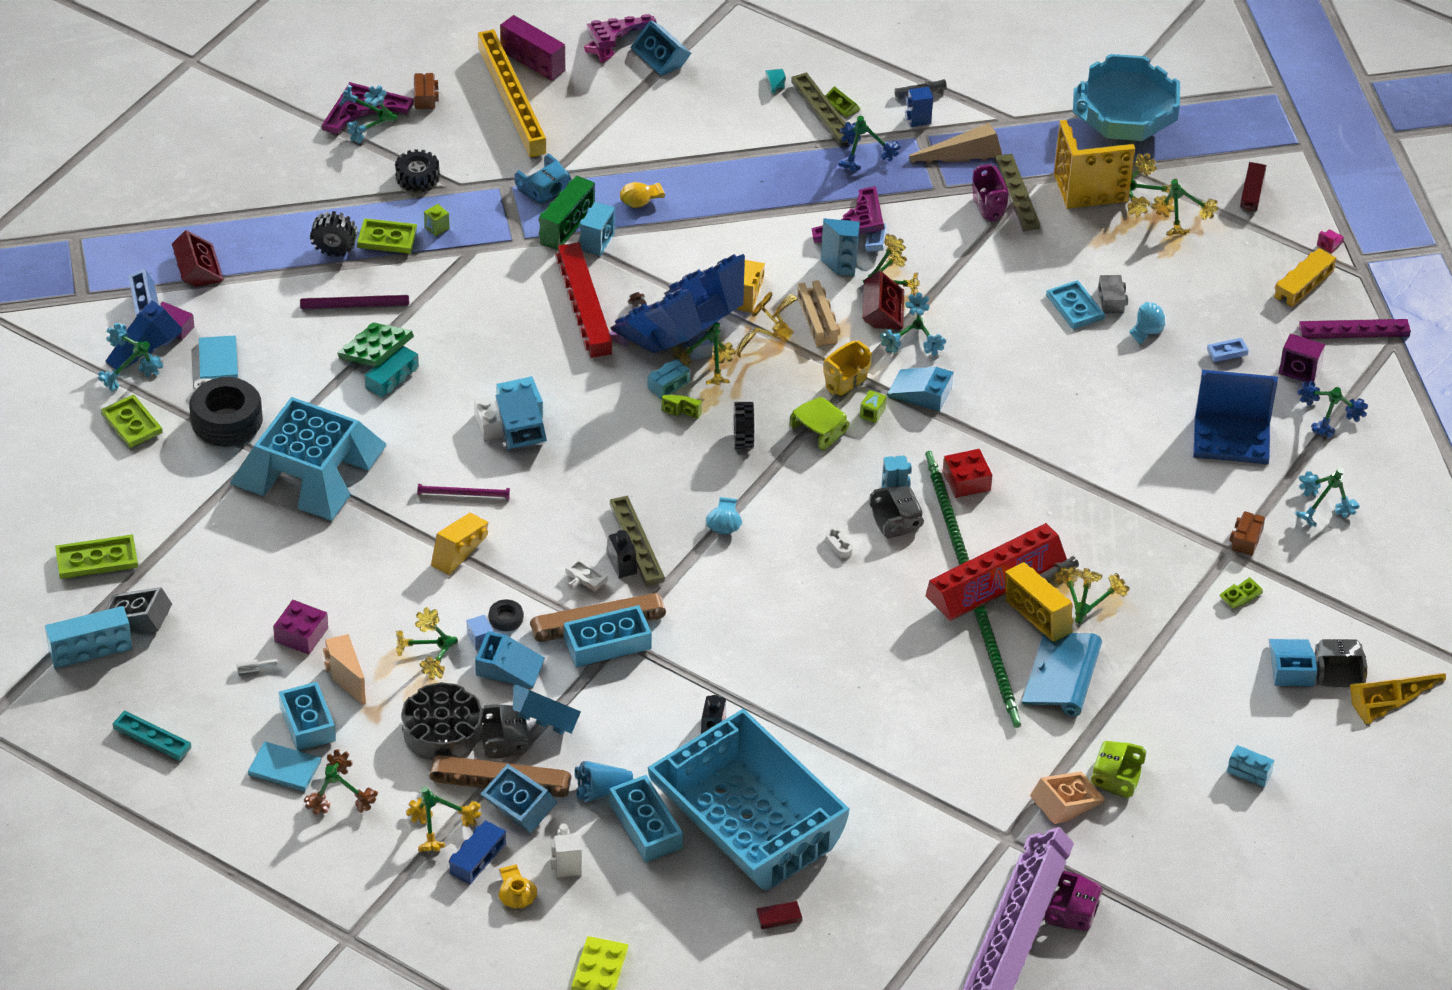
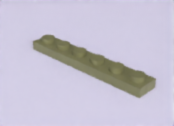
[791,72,848,145]
[995,154,1040,231]
[610,495,665,586]

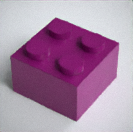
[1278,333,1325,383]
[273,599,329,655]

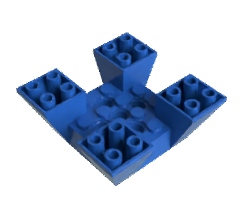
[610,254,745,353]

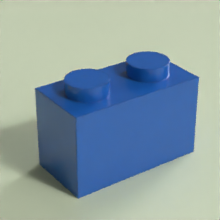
[905,87,933,127]

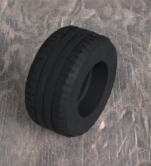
[189,377,263,447]

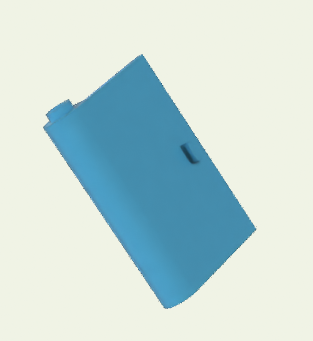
[1022,633,1102,716]

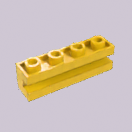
[1274,248,1336,307]

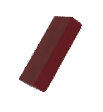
[756,901,802,929]

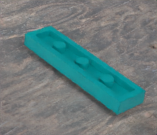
[112,710,192,761]

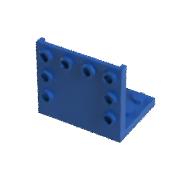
[1193,370,1278,464]

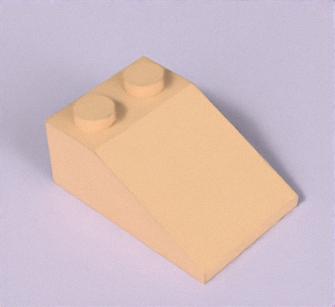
[323,634,366,705]
[1030,771,1106,824]

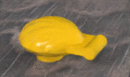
[620,182,665,208]
[498,864,537,909]

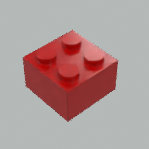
[942,448,993,498]

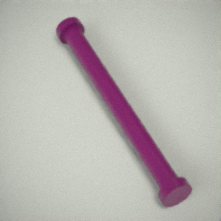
[417,484,510,499]

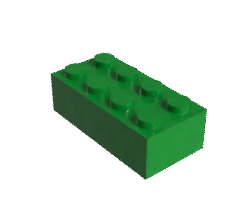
[538,175,595,251]

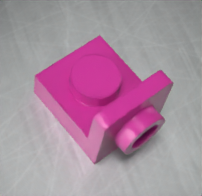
[584,40,614,62]
[1317,229,1344,253]

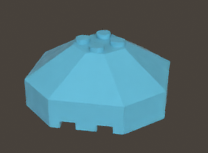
[1073,54,1180,141]

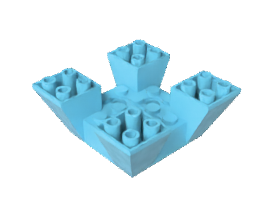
[230,397,386,521]

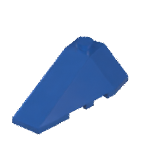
[105,300,183,370]

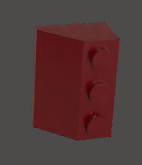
[172,230,224,287]
[862,270,905,330]

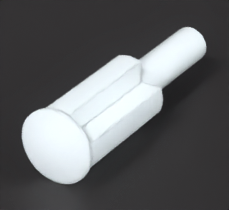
[236,659,278,674]

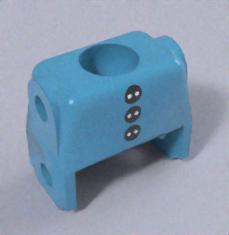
[514,153,571,203]

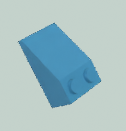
[887,367,954,412]
[481,763,557,834]

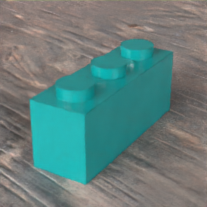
[365,346,419,398]

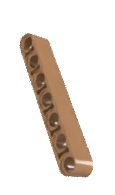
[530,593,666,642]
[429,755,572,797]

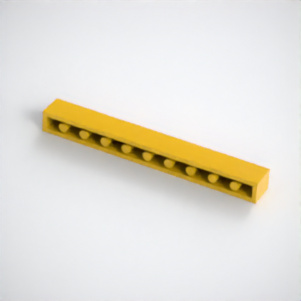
[478,29,546,158]

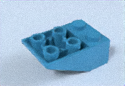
[495,388,547,451]
[475,631,545,689]
[1269,639,1317,686]

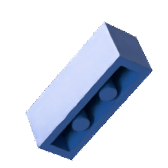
[449,820,506,885]

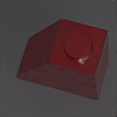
[1240,162,1267,211]

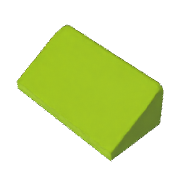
[825,86,861,118]

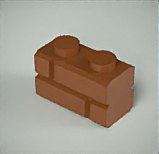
[414,73,439,109]
[1229,511,1265,556]

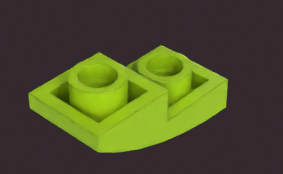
[661,395,702,419]
[1219,577,1263,609]

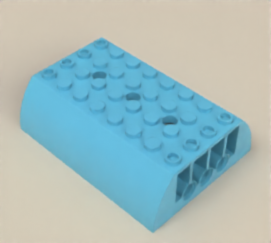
[648,708,850,891]

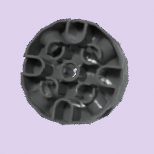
[401,682,483,760]

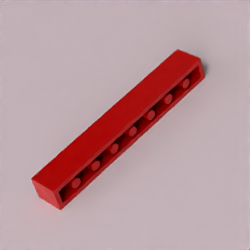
[555,242,612,358]

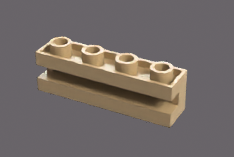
[797,280,840,346]

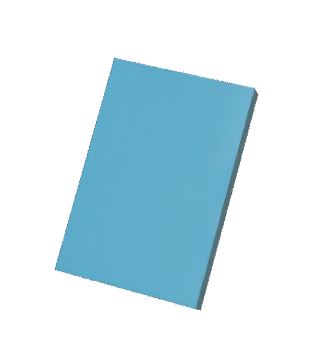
[1046,280,1105,329]
[199,335,238,379]
[248,741,321,792]

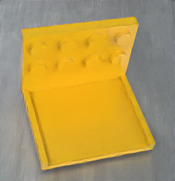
[1053,120,1135,209]

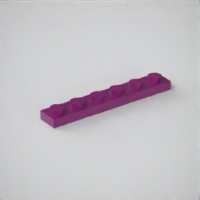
[1298,319,1411,339]

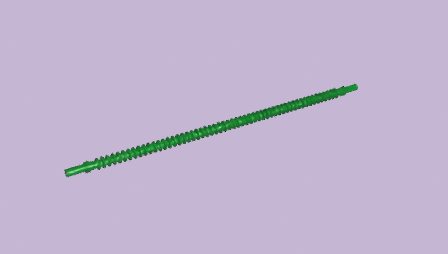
[925,451,1021,728]

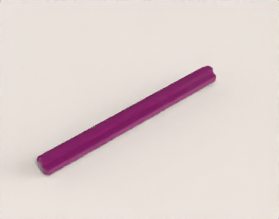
[300,295,409,309]

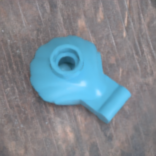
[1129,302,1166,344]
[706,497,742,535]

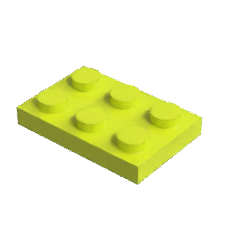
[571,936,629,990]

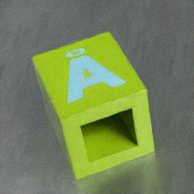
[424,204,450,237]
[860,390,887,423]

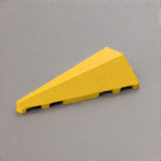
[1350,673,1446,724]

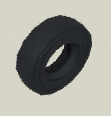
[488,599,524,632]

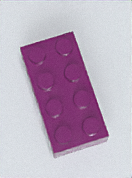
[500,15,566,81]

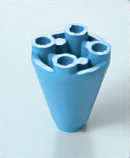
[574,761,634,802]

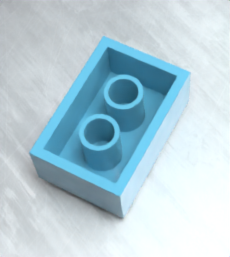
[278,682,336,751]

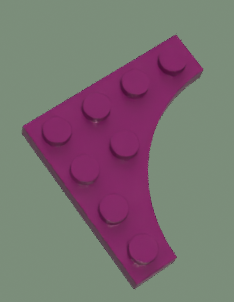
[586,14,657,49]
[322,82,414,134]
[811,186,885,244]

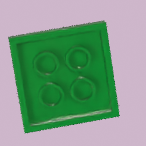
[337,322,414,367]

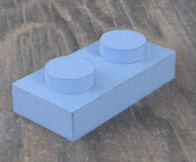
[865,223,887,252]
[1207,338,1249,362]

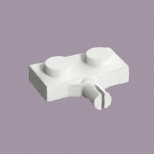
[565,557,608,592]

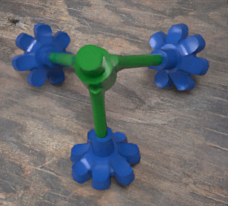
[838,116,901,171]
[1297,381,1368,438]

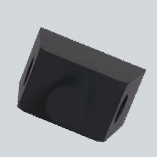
[606,530,637,579]
[701,695,726,734]

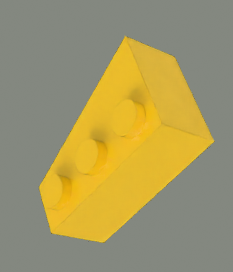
[736,260,765,313]
[430,513,489,575]

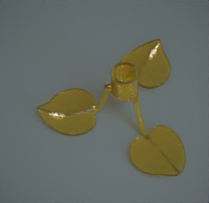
[736,291,799,358]

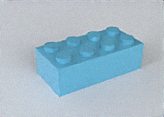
[564,605,652,667]
[45,606,132,669]
[609,775,683,863]

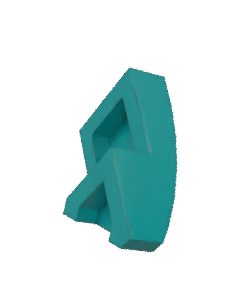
[766,69,786,94]

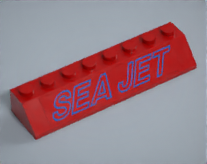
[925,523,1067,621]

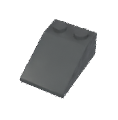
[105,587,172,634]

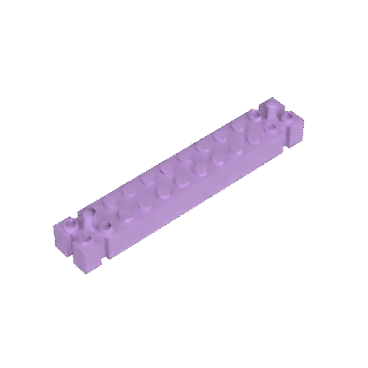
[963,827,1074,990]

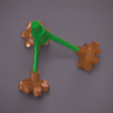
[304,749,378,815]

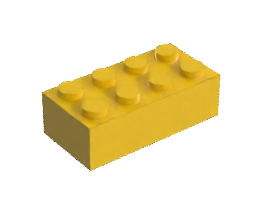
[1005,562,1073,642]

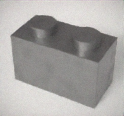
[1098,275,1128,313]

